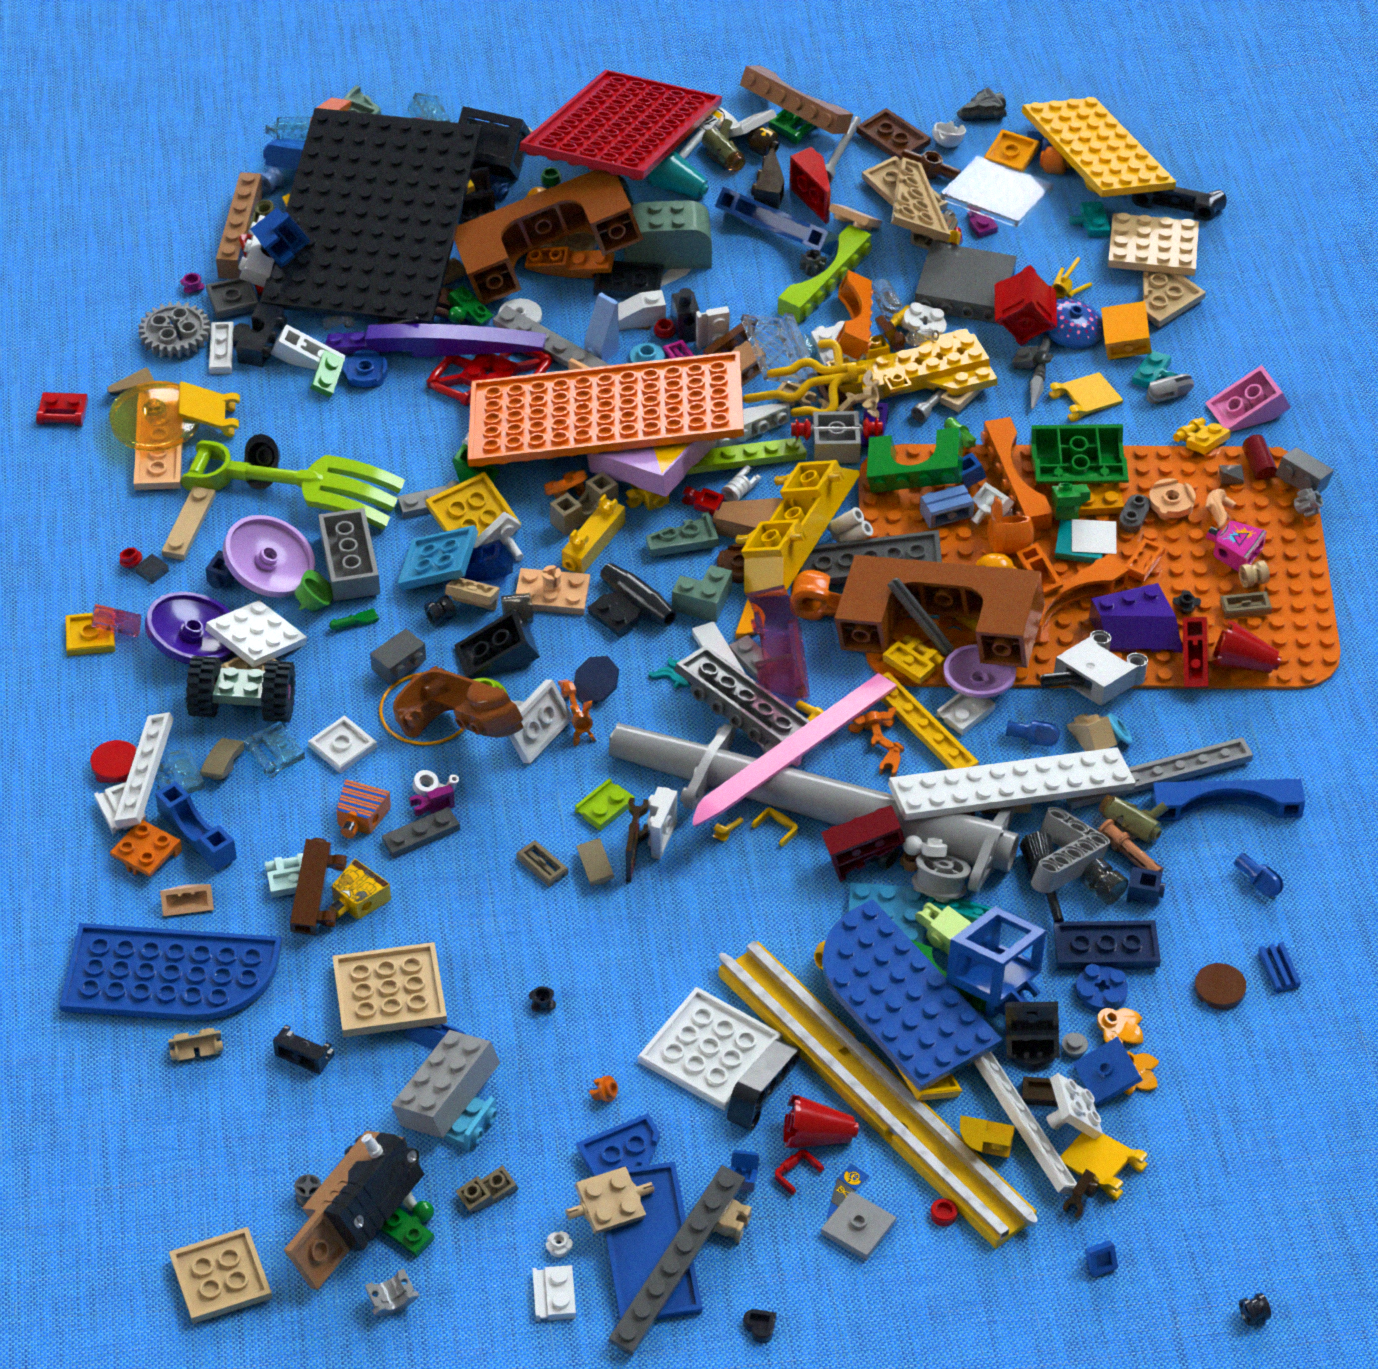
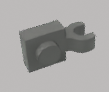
[1012,345,1053,369]

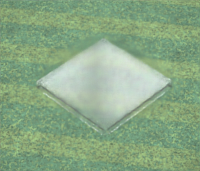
[940,156,1054,227]

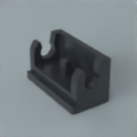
[273,1025,335,1075]

